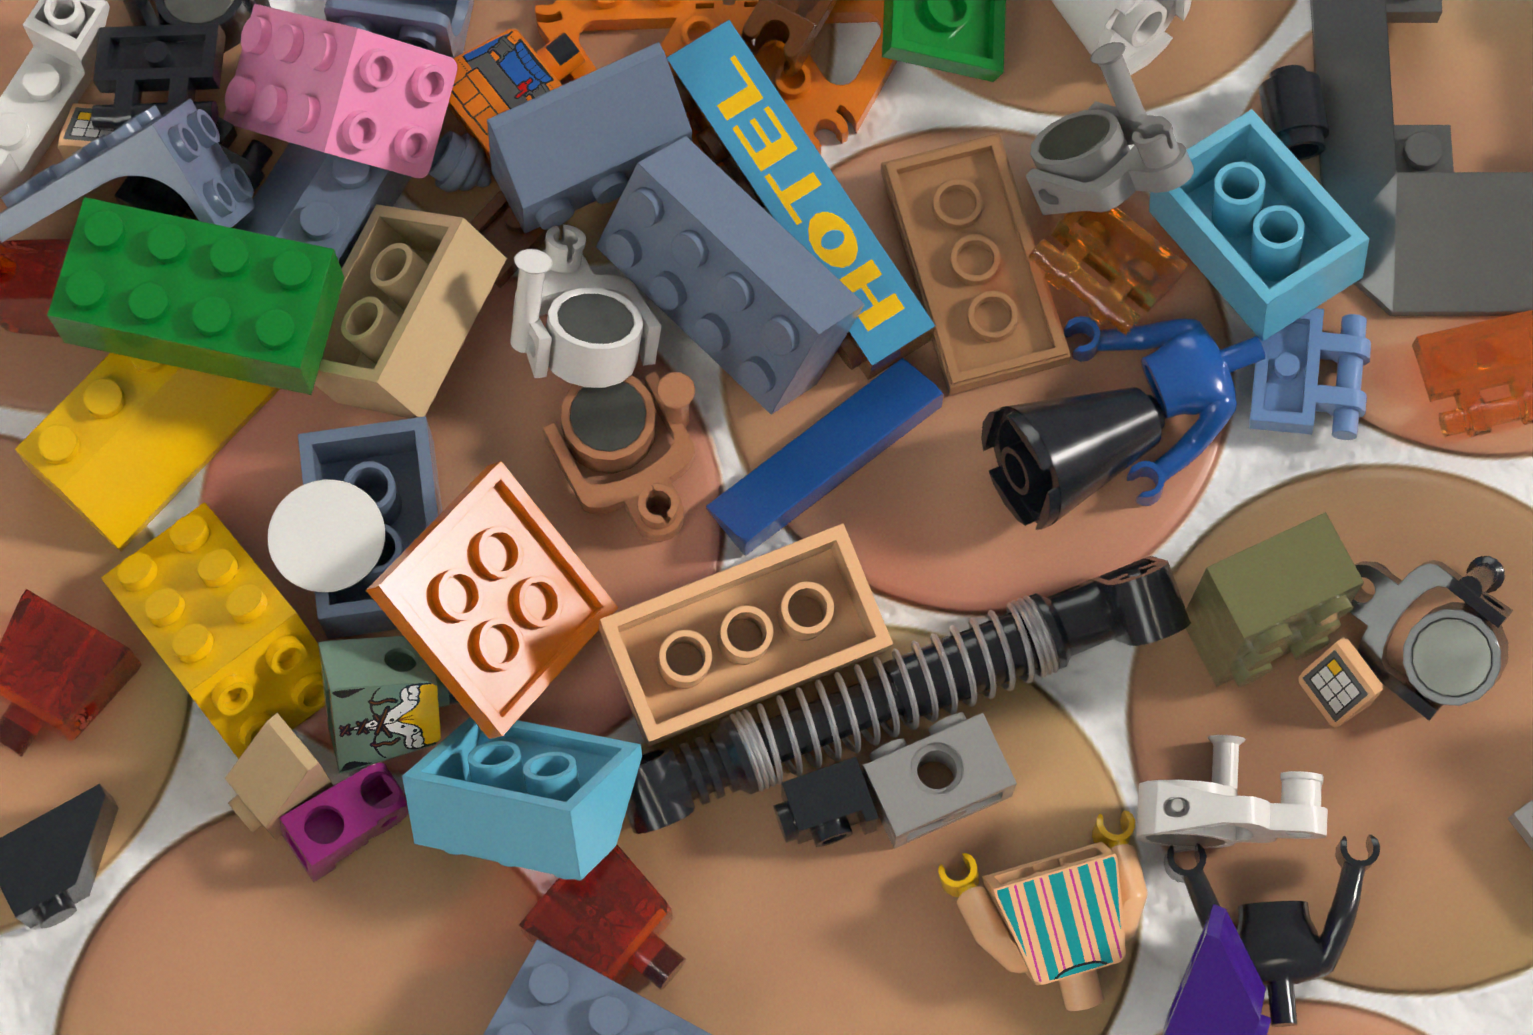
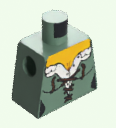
[318,636,460,774]

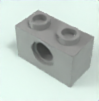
[862,712,1017,849]

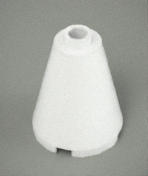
[1051,0,1192,75]

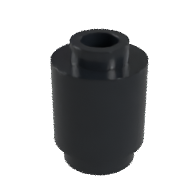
[1259,65,1329,161]

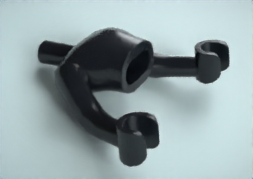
[1164,834,1380,1027]

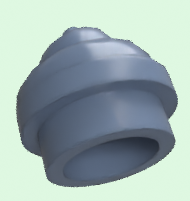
[428,131,491,193]

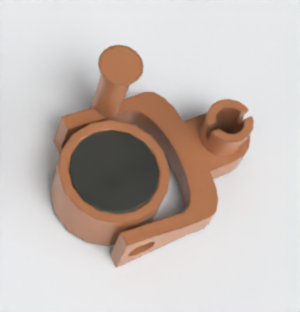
[543,371,695,542]

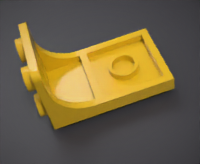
[101,502,325,759]

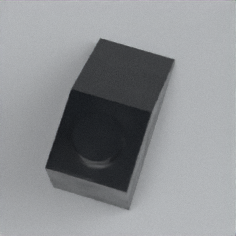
[0,784,118,929]

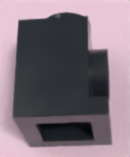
[773,757,879,847]

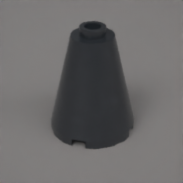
[981,387,1165,530]

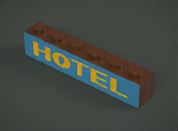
[667,20,935,380]

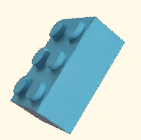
[1149,109,1369,342]

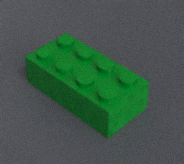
[47,197,345,395]

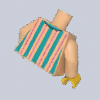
[938,810,1148,1011]

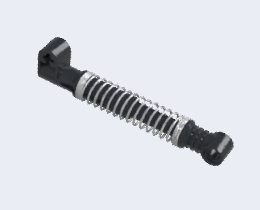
[626,556,1191,834]

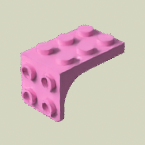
[223,4,457,179]

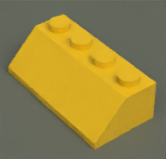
[15,353,280,552]

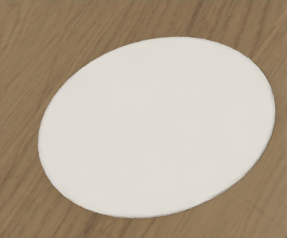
[268,480,385,592]

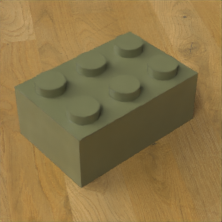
[1185,512,1364,687]

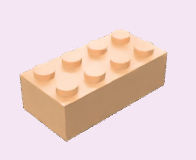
[599,523,893,748]

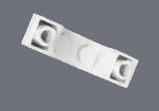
[0,0,110,197]

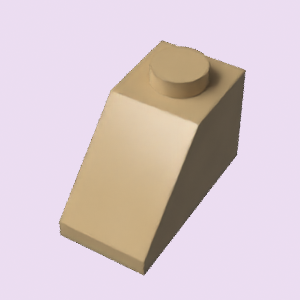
[225,713,334,840]

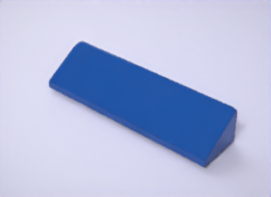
[706,358,944,556]

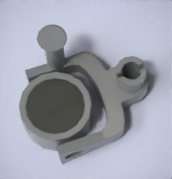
[1026,42,1194,215]

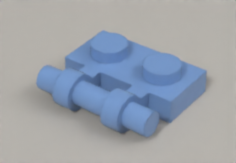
[1249,308,1371,440]

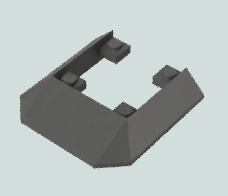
[1310,0,1533,316]

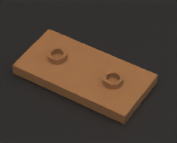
[881,133,1071,395]

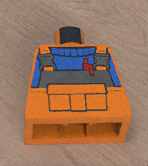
[447,29,585,161]

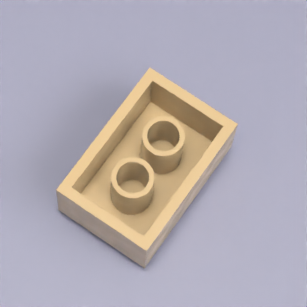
[314,204,507,418]

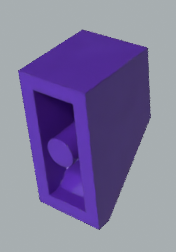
[1162,904,1271,1035]

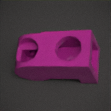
[279,762,409,883]

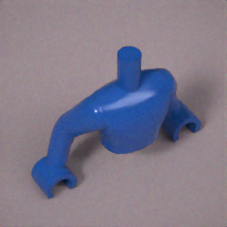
[1063,316,1265,506]

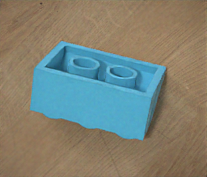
[402,717,642,881]

